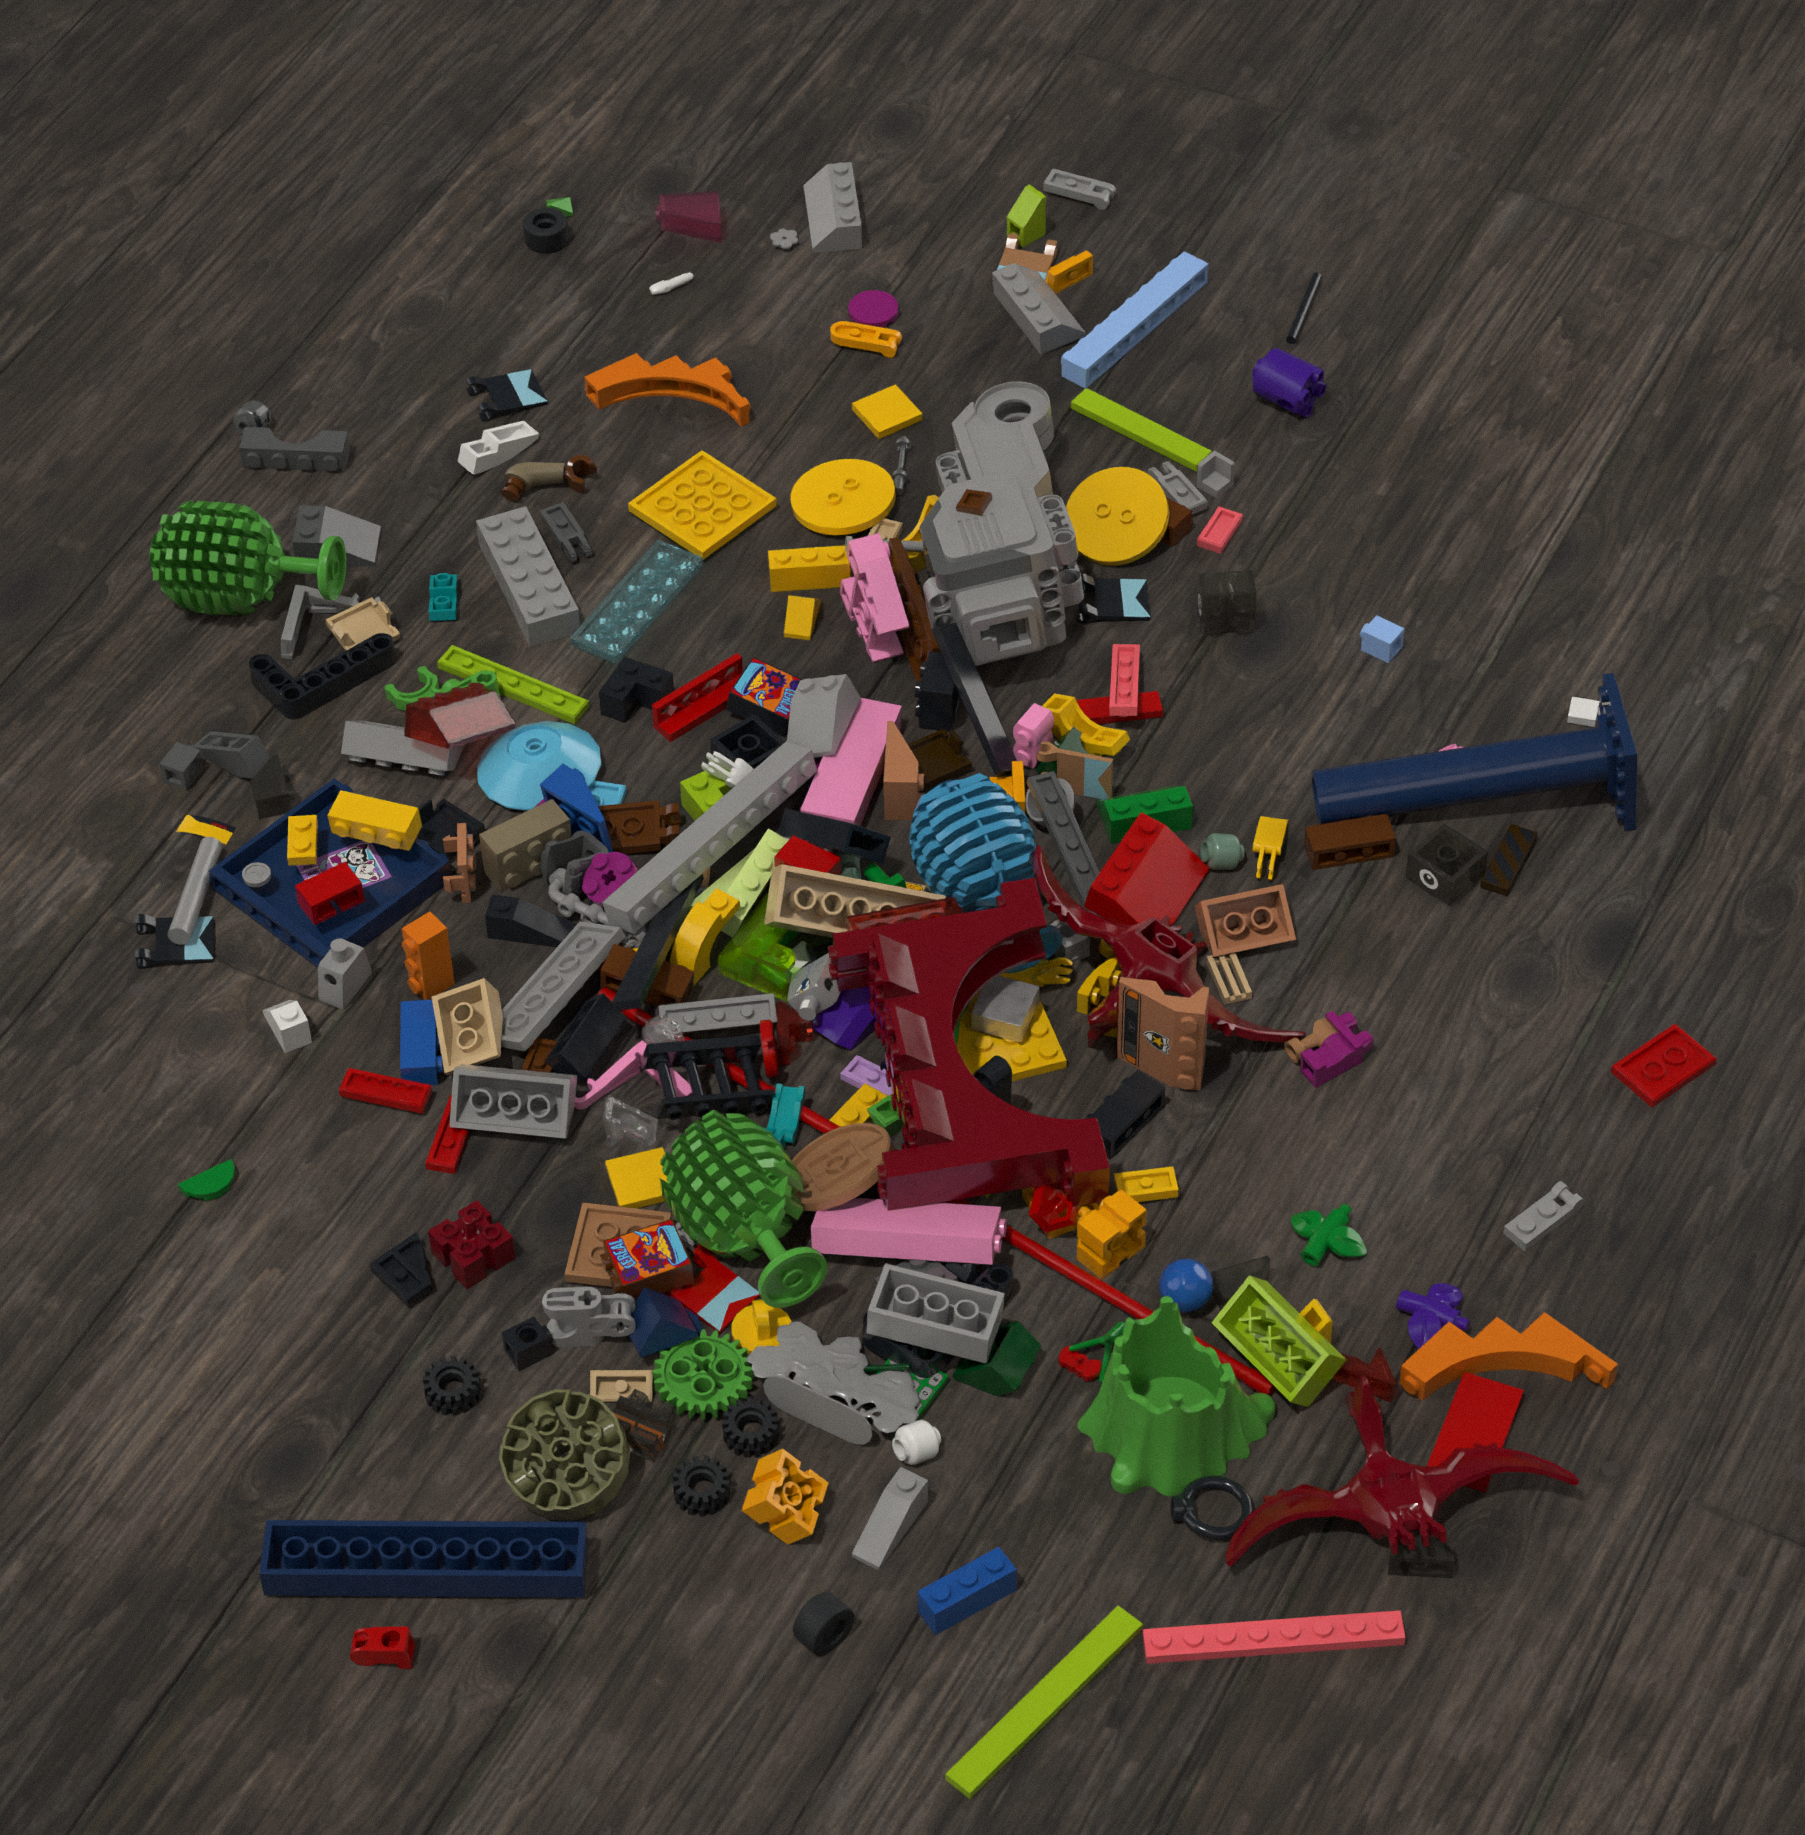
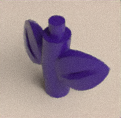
[1396,1283,1470,1350]

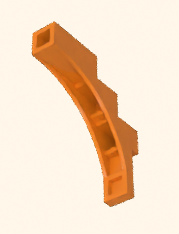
[584,353,751,427]

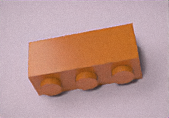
[402,912,455,1000]

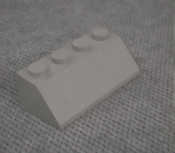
[804,162,862,252]
[992,263,1086,355]
[341,720,466,775]
[450,1064,577,1138]

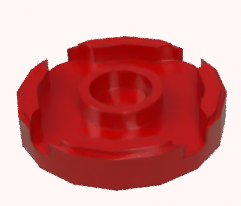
[760,1019,779,1078]

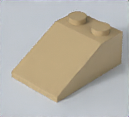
[432,978,503,1075]

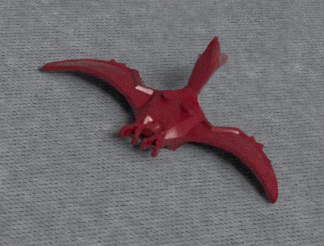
[1033,845,1306,1048]
[1225,1376,1579,1567]

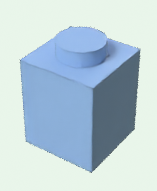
[1360,615,1405,663]

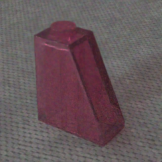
[655,191,722,242]

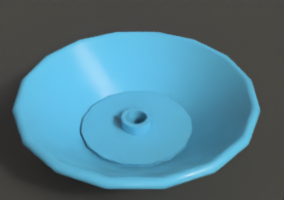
[477,721,602,811]

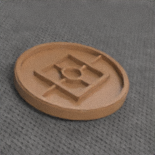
[792,1123,894,1211]

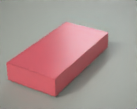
[1197,506,1243,554]

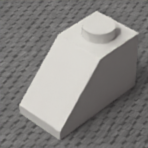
[263,1000,312,1053]

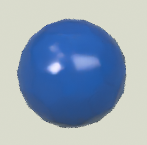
[1159,1258,1213,1313]

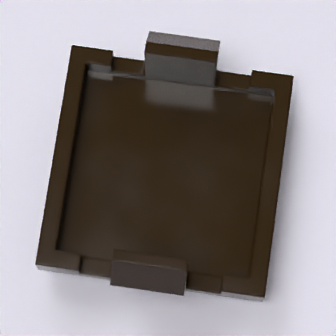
[908,729,972,790]

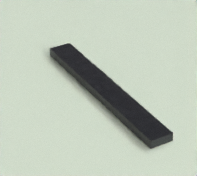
[612,874,704,1011]

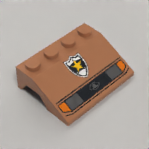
[1117,977,1209,1090]

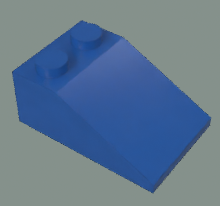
[540,763,613,853]

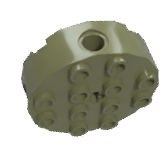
[499,1389,630,1521]

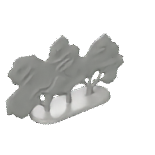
[746,1321,920,1445]

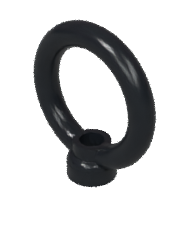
[1170,1476,1254,1540]

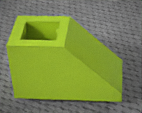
[1007,185,1046,248]

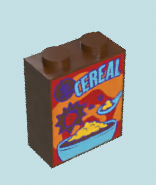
[600,1219,694,1301]

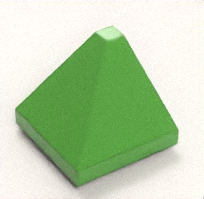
[546,197,573,217]

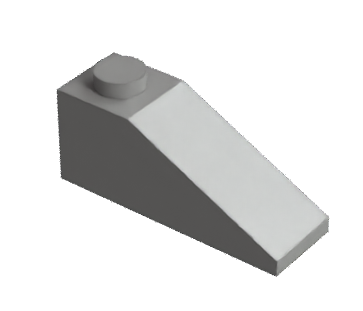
[852,1467,928,1570]

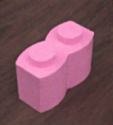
[1013,703,1054,769]

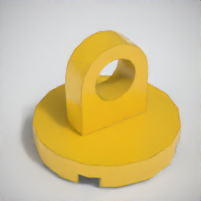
[732,1299,792,1356]

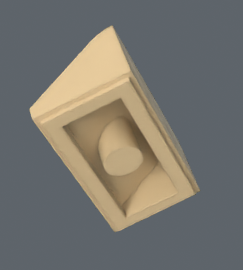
[590,1370,653,1402]

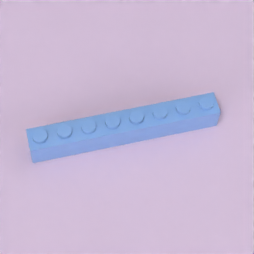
[1061,251,1208,388]

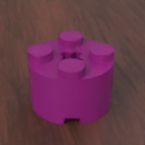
[582,852,640,912]

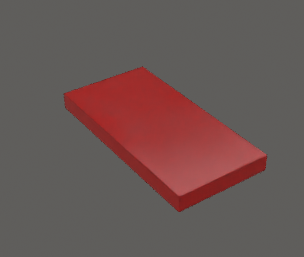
[1427,1372,1524,1493]

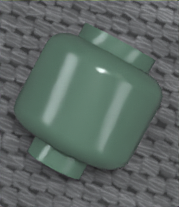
[1200,833,1244,871]

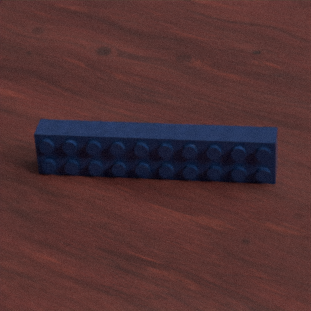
[259,1520,588,1598]

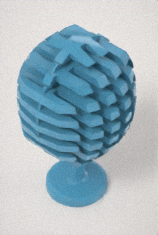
[909,773,1063,973]

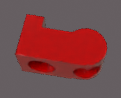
[350,1626,416,1669]

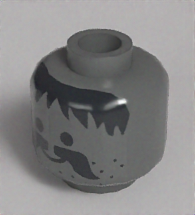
[233,400,272,436]

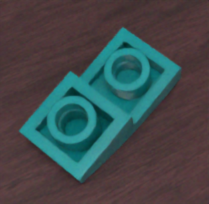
[429,573,458,621]

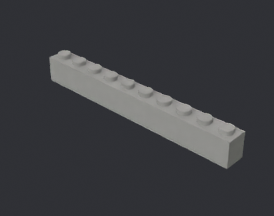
[602,741,817,934]

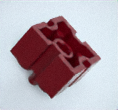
[428,1200,516,1290]

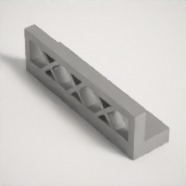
[655,993,777,1036]

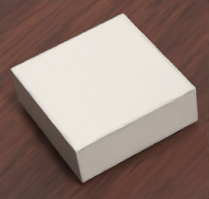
[1567,697,1599,727]

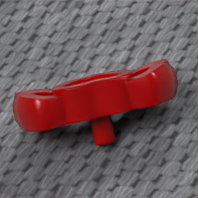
[1058,1345,1102,1382]

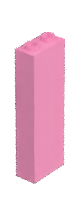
[800,698,902,826]
[811,1198,1007,1265]

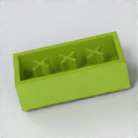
[1212,1275,1346,1407]

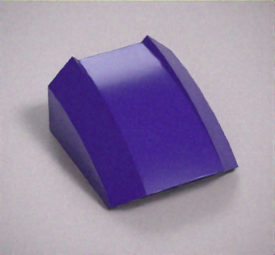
[807,987,876,1050]

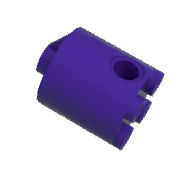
[1253,348,1327,418]

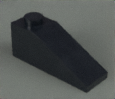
[485,895,577,947]

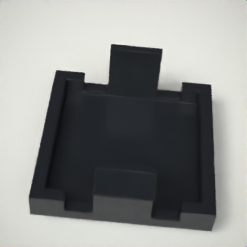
[417,798,485,860]

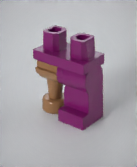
[1284,1010,1373,1088]

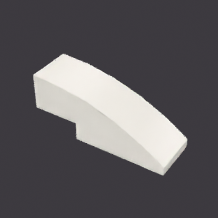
[458,421,539,475]

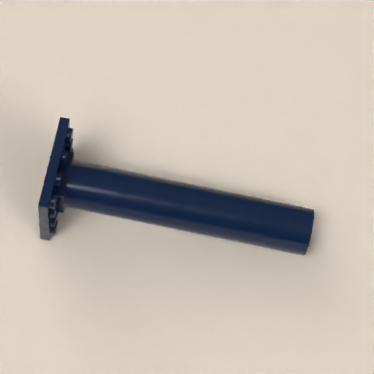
[1311,673,1637,831]

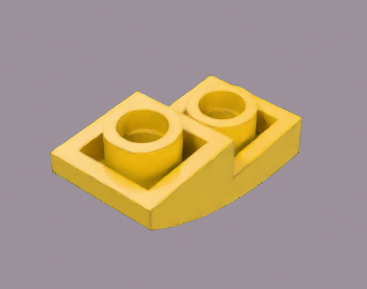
[1077,957,1122,1015]

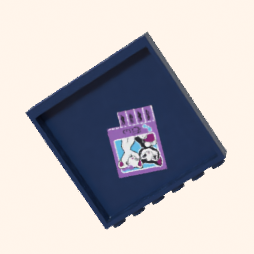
[209,778,451,968]

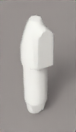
[649,272,694,295]

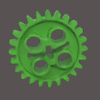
[653,1329,754,1420]

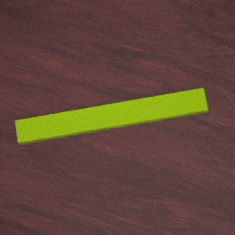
[945,1606,1143,1799]

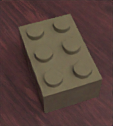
[479,799,572,893]

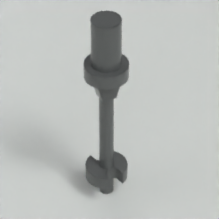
[892,436,911,495]

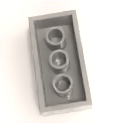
[867,1263,1005,1363]

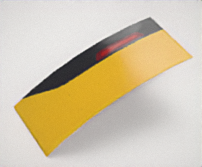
[176,815,236,844]

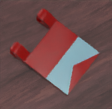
[662,1245,761,1334]

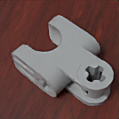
[542,1287,636,1347]

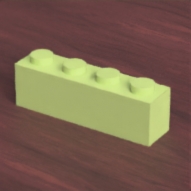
[688,829,788,938]

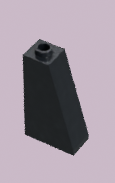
[778,808,891,864]

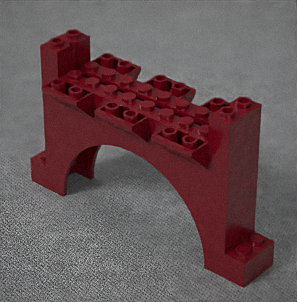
[828,878,1110,1211]

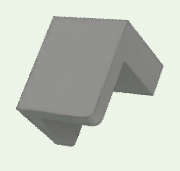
[1197,450,1235,499]

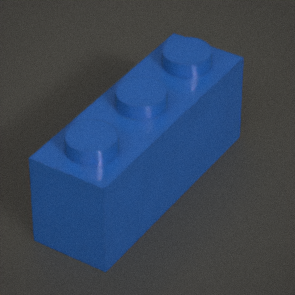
[400,1000,444,1086]
[918,1547,1017,1635]

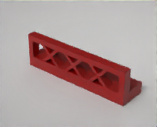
[652,653,743,742]
[1029,1182,1079,1233]

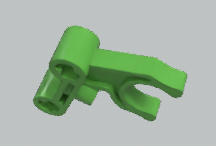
[385,666,500,732]

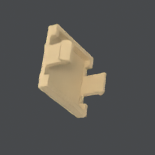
[326,597,400,650]

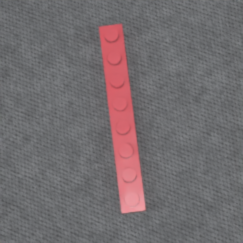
[1142,1610,1405,1664]

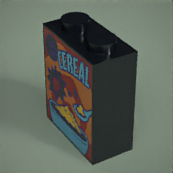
[726,657,803,737]

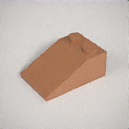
[884,721,924,821]

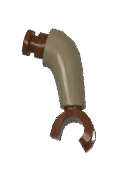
[501,455,597,502]

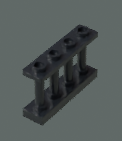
[641,1035,775,1120]

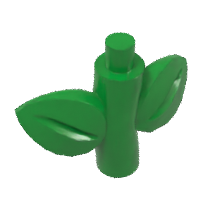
[1291,1203,1367,1267]

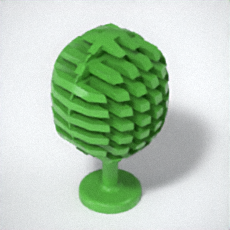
[149,500,346,616]
[659,1110,828,1308]

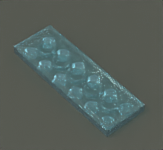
[570,539,703,664]

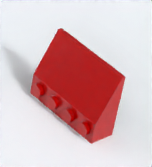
[1084,812,1209,927]

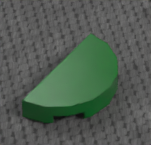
[178,1159,236,1201]

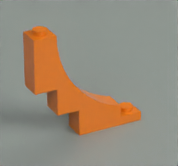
[1399,1312,1618,1401]

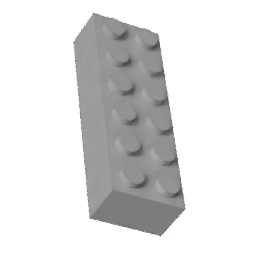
[476,506,581,647]

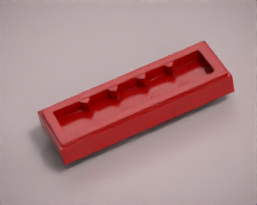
[339,1068,433,1114]

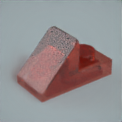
[777,1002,813,1065]
[1334,1347,1395,1403]

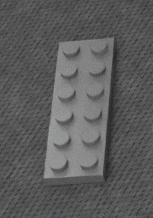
[501,921,625,1051]

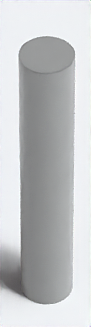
[168,837,222,945]

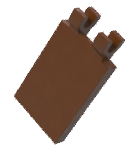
[591,800,681,855]

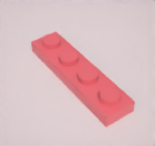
[1109,644,1140,717]

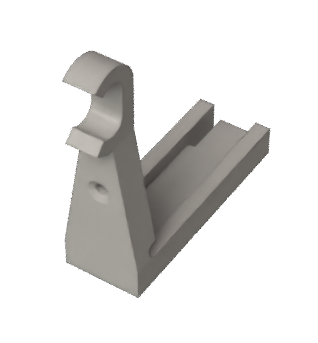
[281,585,380,659]

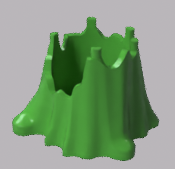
[1077,1296,1276,1496]

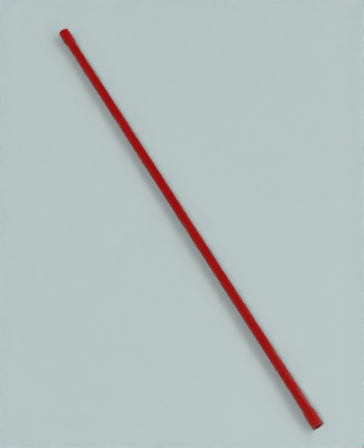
[598,987,1276,1396]

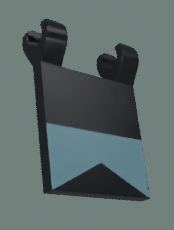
[467,369,548,422]
[1077,574,1151,624]
[135,914,214,969]

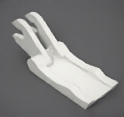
[701,751,754,788]

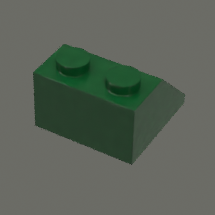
[952,1321,1041,1396]

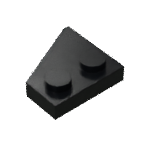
[370,1232,432,1307]

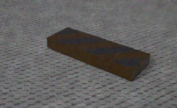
[1480,824,1538,896]

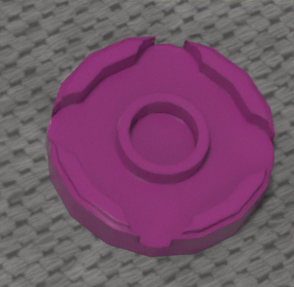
[848,290,899,328]

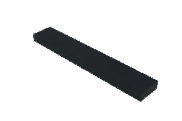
[931,623,1017,776]

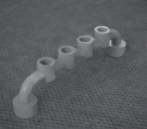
[548,868,683,948]

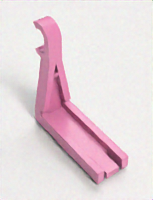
[574,1040,693,1109]

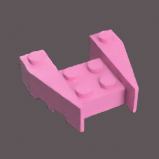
[840,533,909,663]

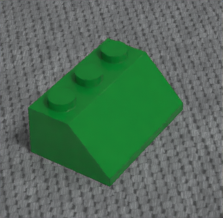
[1096,785,1193,844]

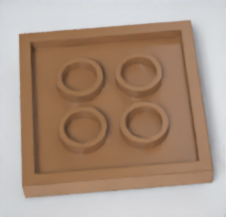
[565,1203,672,1287]

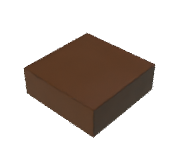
[956,489,993,516]

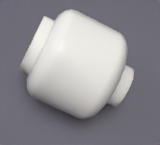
[892,1420,941,1465]

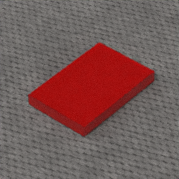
[1611,1024,1717,1108]

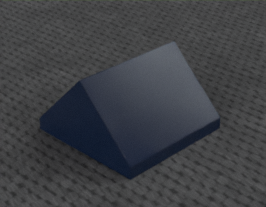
[629,1287,698,1358]

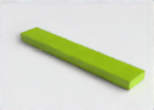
[1071,388,1212,472]
[437,645,590,724]

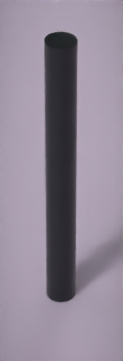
[1286,273,1322,344]

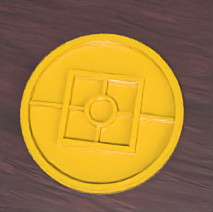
[791,459,896,535]
[1066,467,1169,566]

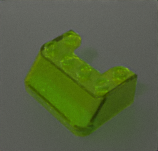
[718,893,795,1002]

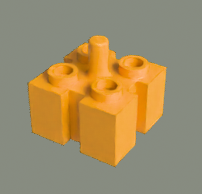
[1077,1189,1147,1280]
[742,1449,829,1545]

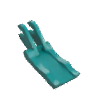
[766,1083,806,1149]

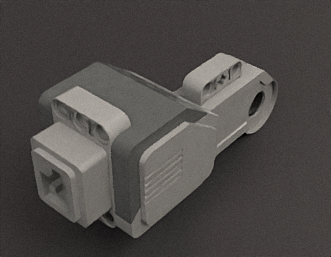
[919,382,1084,666]

